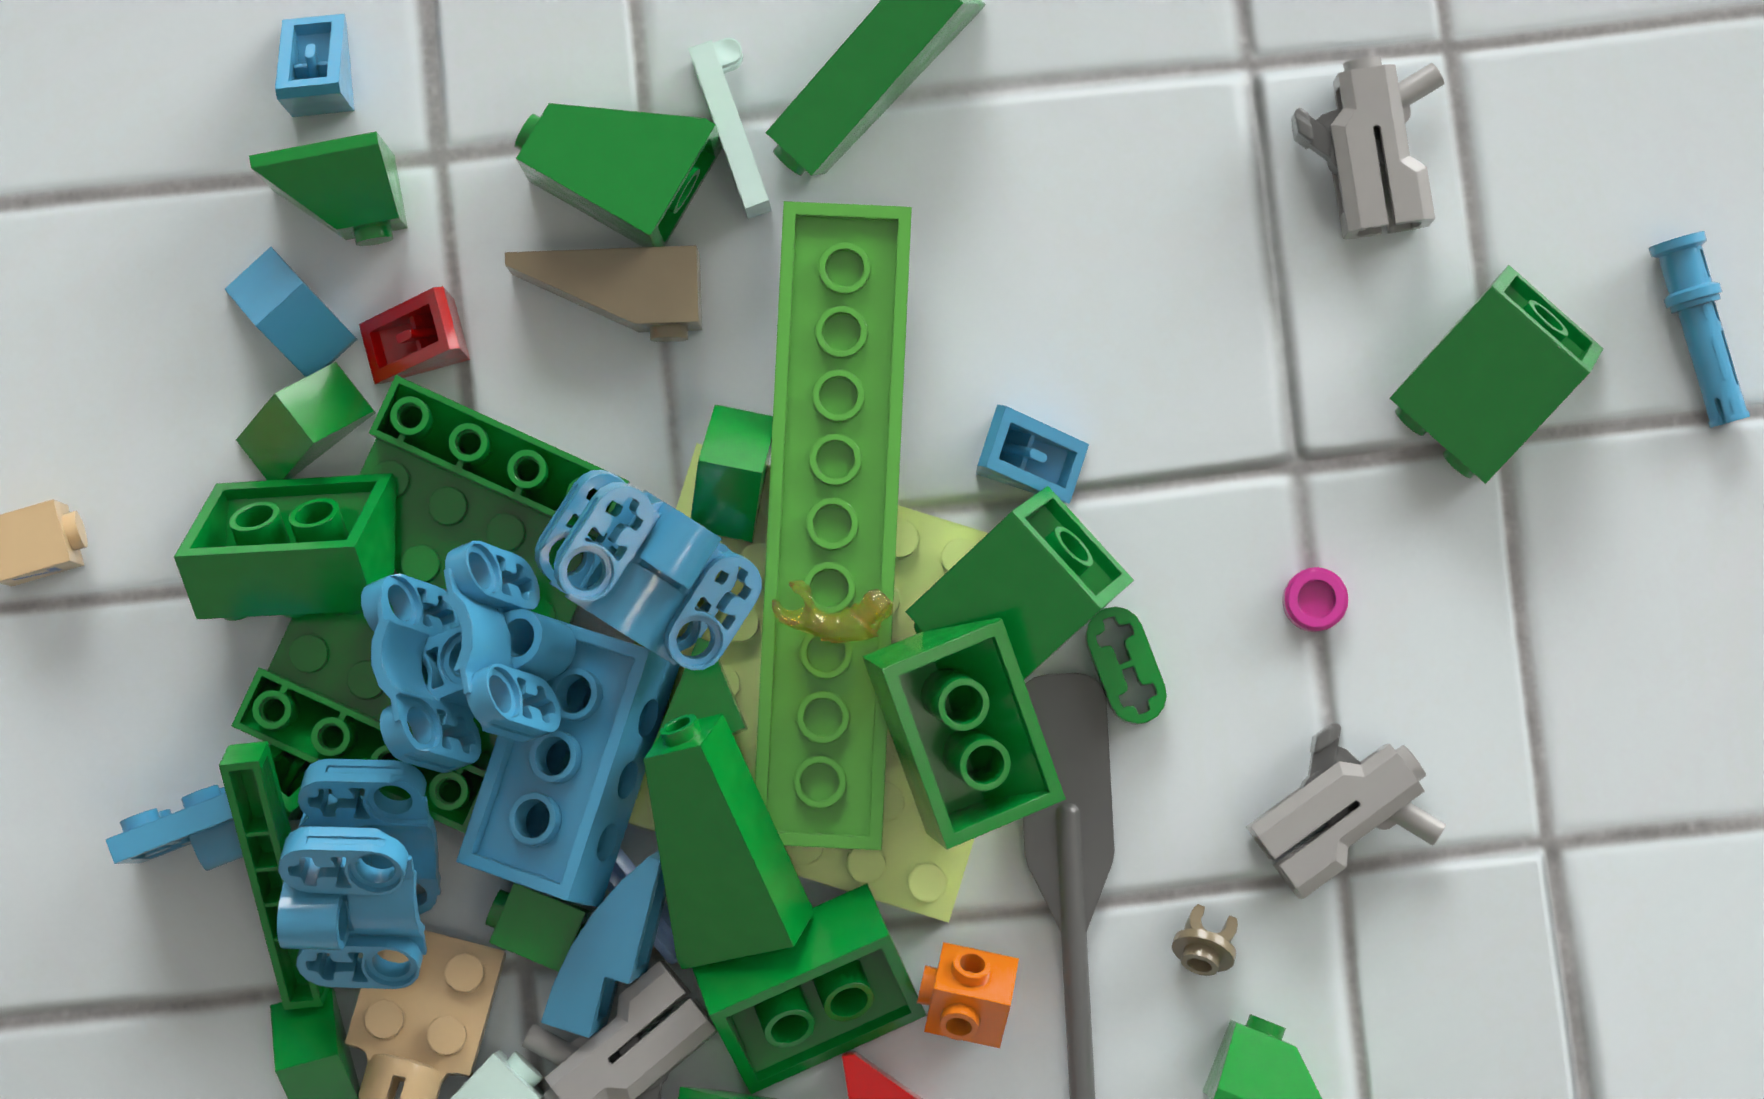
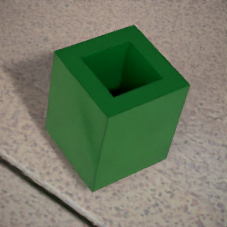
[485,882,591,972]

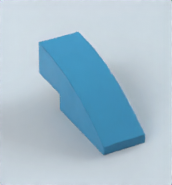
[541,851,666,1038]

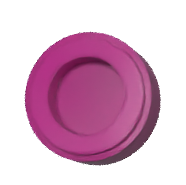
[1282,567,1348,632]

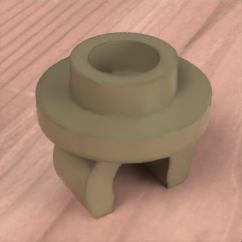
[1172,904,1238,976]

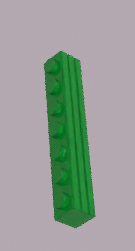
[219,741,330,1010]

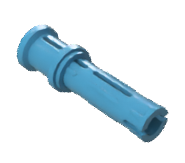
[1649,231,1750,428]

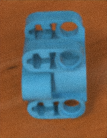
[535,470,762,670]
[361,540,576,773]
[277,759,441,989]

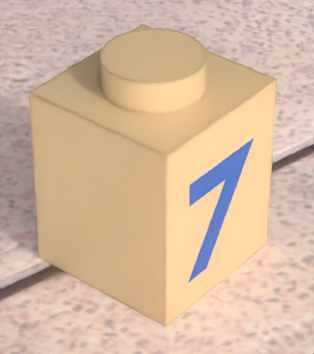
[0,499,88,587]

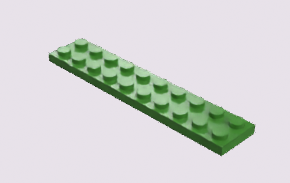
[755,201,912,850]

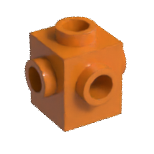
[917,942,1019,1048]

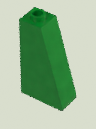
[765,0,986,176]
[643,713,814,969]

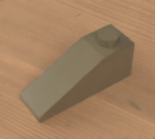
[505,245,702,342]

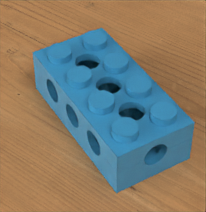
[456,616,680,907]

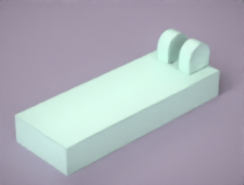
[688,38,771,219]

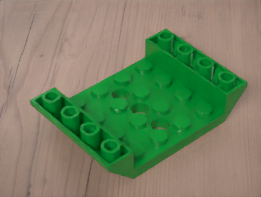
[231,375,630,834]

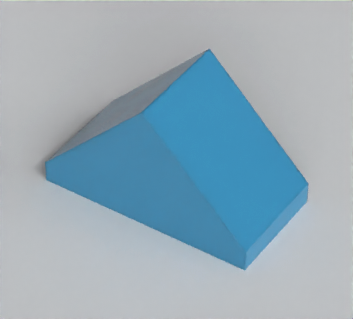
[275,13,355,117]
[225,247,358,377]
[976,404,1089,504]

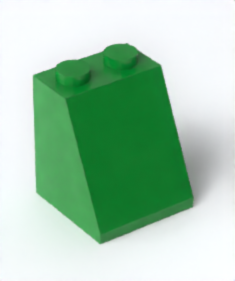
[514,103,722,247]
[1389,265,1604,484]
[905,486,1134,680]

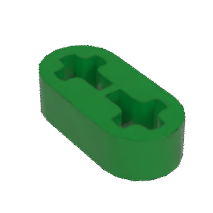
[1085,606,1167,725]

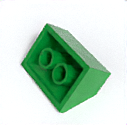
[174,473,396,621]
[862,617,1066,850]
[692,883,927,1094]

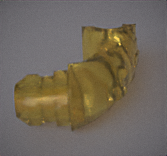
[772,580,894,643]

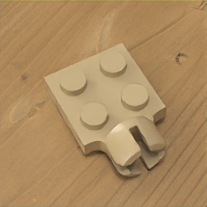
[345,930,506,1099]

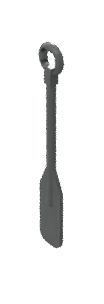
[1023,673,1115,1099]

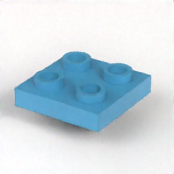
[105,785,243,871]

